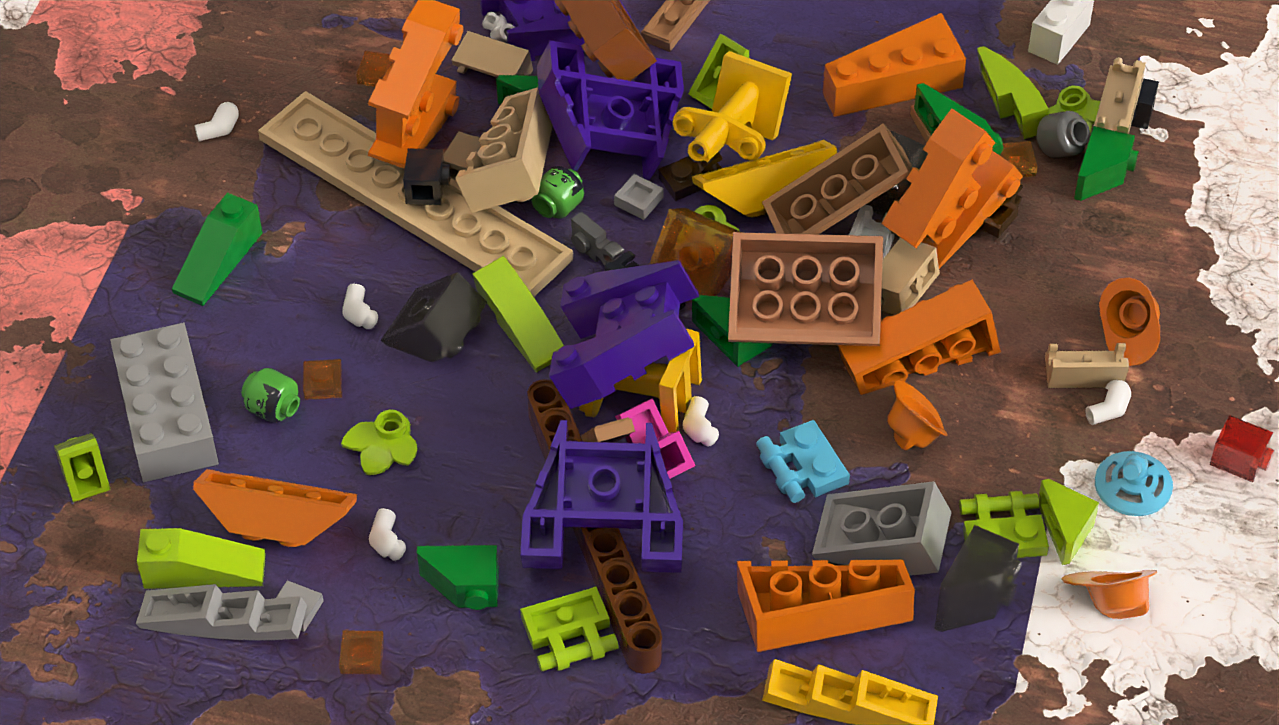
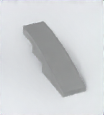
[136,584,307,640]

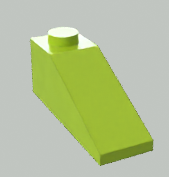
[137,528,266,589]

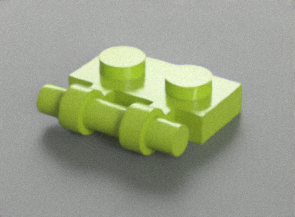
[959,491,1049,562]
[520,586,619,672]

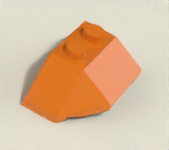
[193,469,357,547]

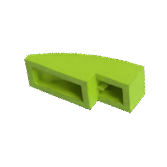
[977,46,1049,139]
[473,256,564,373]

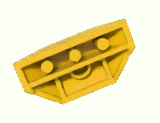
[692,140,837,217]

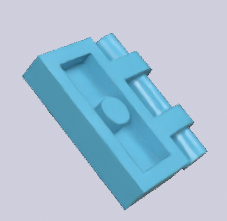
[756,420,850,503]

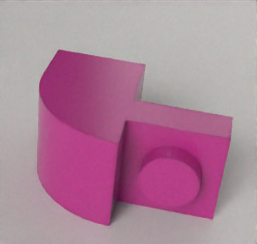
[615,398,696,479]

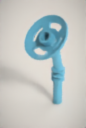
[1095,451,1173,516]

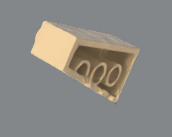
[455,87,553,213]

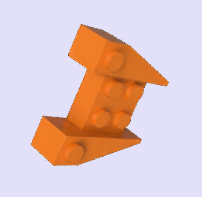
[368,0,463,169]
[882,108,1023,269]

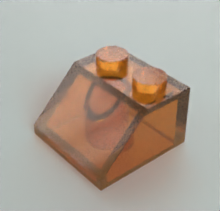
[649,208,742,296]

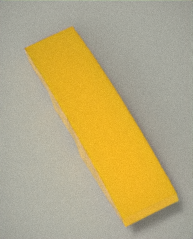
[762,659,938,725]

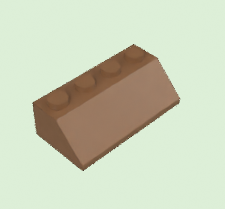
[762,123,913,235]

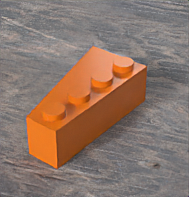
[823,13,966,117]
[838,279,1001,395]
[737,560,915,652]

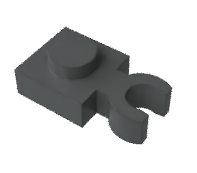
[571,212,624,266]

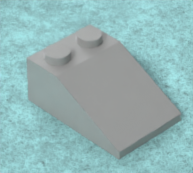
[812,481,951,576]

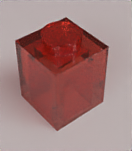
[1210,415,1275,482]

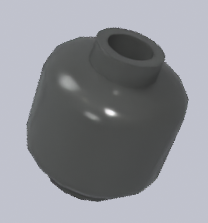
[1036,111,1090,159]

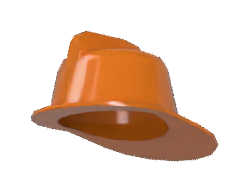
[1099,277,1160,366]
[887,380,948,450]
[1061,570,1158,619]

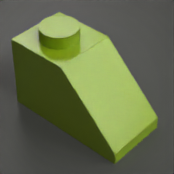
[54,433,110,502]

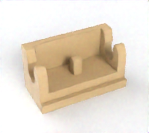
[452,31,533,77]
[1094,58,1146,134]
[881,238,940,315]
[1045,343,1129,388]

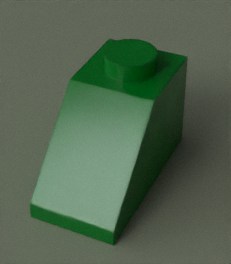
[1074,126,1139,201]
[692,295,772,367]
[417,545,499,610]

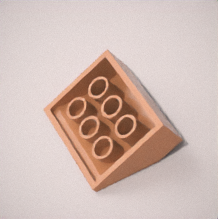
[728,232,883,346]

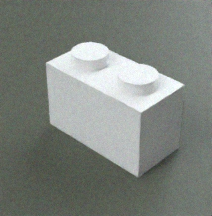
[1028,0,1094,65]

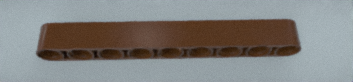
[527,379,662,674]

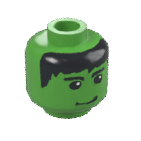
[532,166,584,219]
[241,368,300,423]

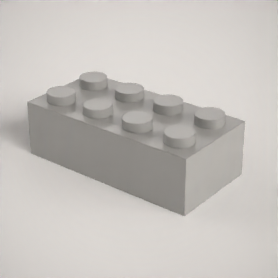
[110,323,219,482]

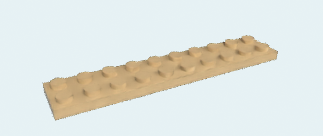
[258,91,573,297]

